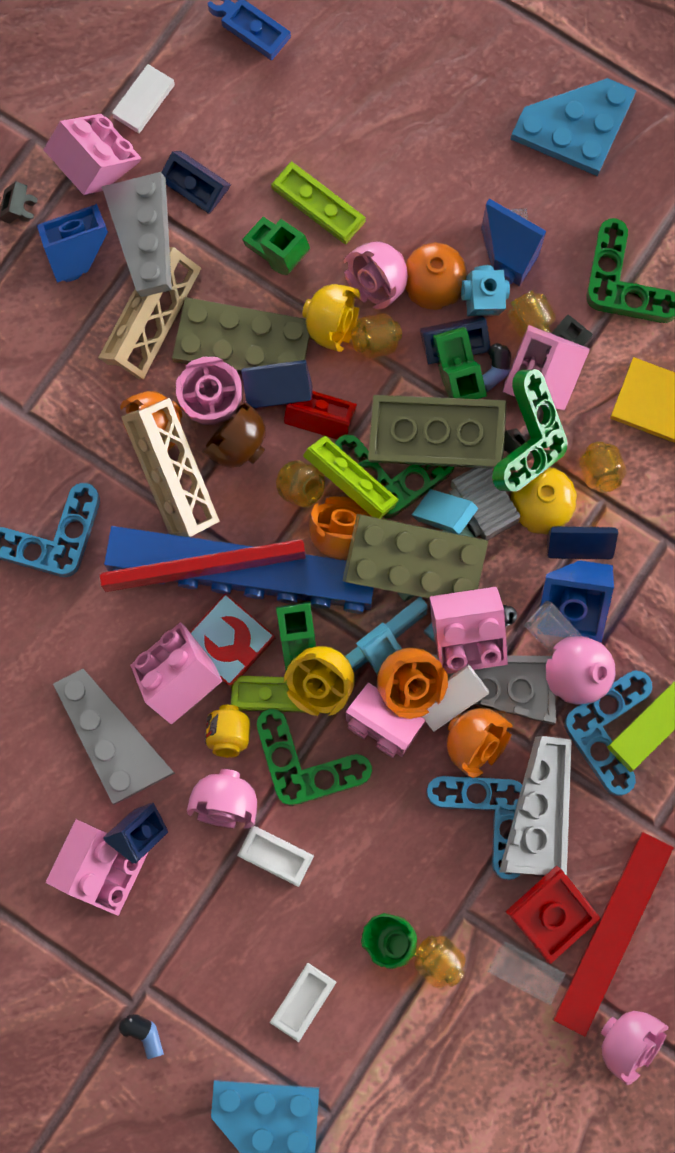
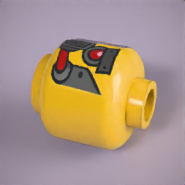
[205,705,250,758]

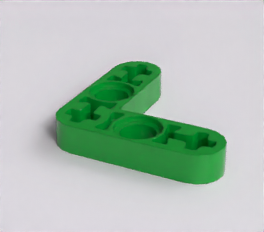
[586,218,675,323]
[492,369,568,492]
[335,435,454,518]
[257,709,372,806]

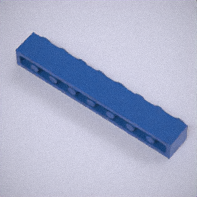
[104,526,374,614]

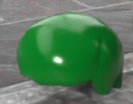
[361,913,417,969]

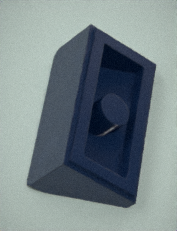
[161,151,231,214]
[420,316,491,365]
[241,360,313,408]
[547,526,618,559]
[103,803,168,864]

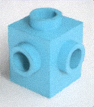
[461,265,510,316]

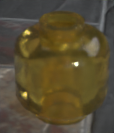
[507,290,556,338]
[351,313,402,359]
[579,442,627,493]
[276,460,325,507]
[414,935,466,988]

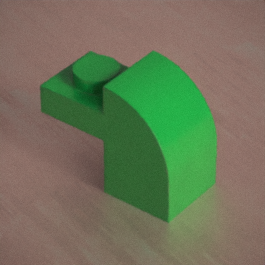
[242,216,310,275]
[433,327,487,399]
[276,602,316,671]

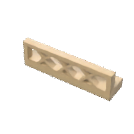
[98,247,201,379]
[121,398,220,537]

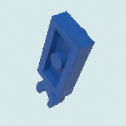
[207,0,291,61]

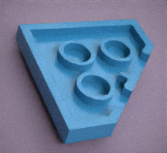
[511,78,636,176]
[211,1080,319,1153]

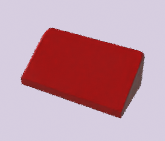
[284,391,357,439]

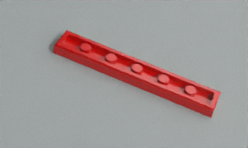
[99,539,306,592]
[552,832,674,1037]

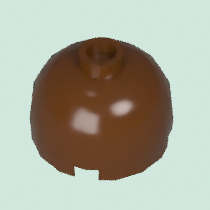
[202,402,266,468]

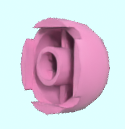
[344,242,408,309]
[176,357,242,425]
[546,636,616,704]
[187,769,257,829]
[601,1011,668,1085]

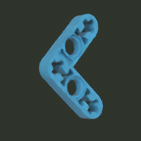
[0,483,100,577]
[564,671,652,796]
[426,776,522,880]

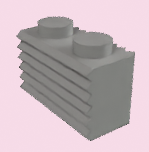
[449,468,520,541]

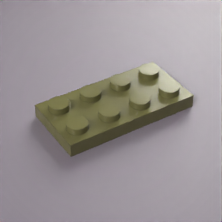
[172,297,310,374]
[368,395,507,469]
[343,514,488,598]

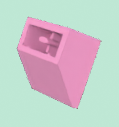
[43,114,142,195]
[503,325,590,410]
[430,587,508,674]
[130,622,222,725]
[346,683,425,758]
[45,819,148,916]

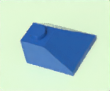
[481,198,546,286]
[37,204,108,283]
[535,561,614,642]

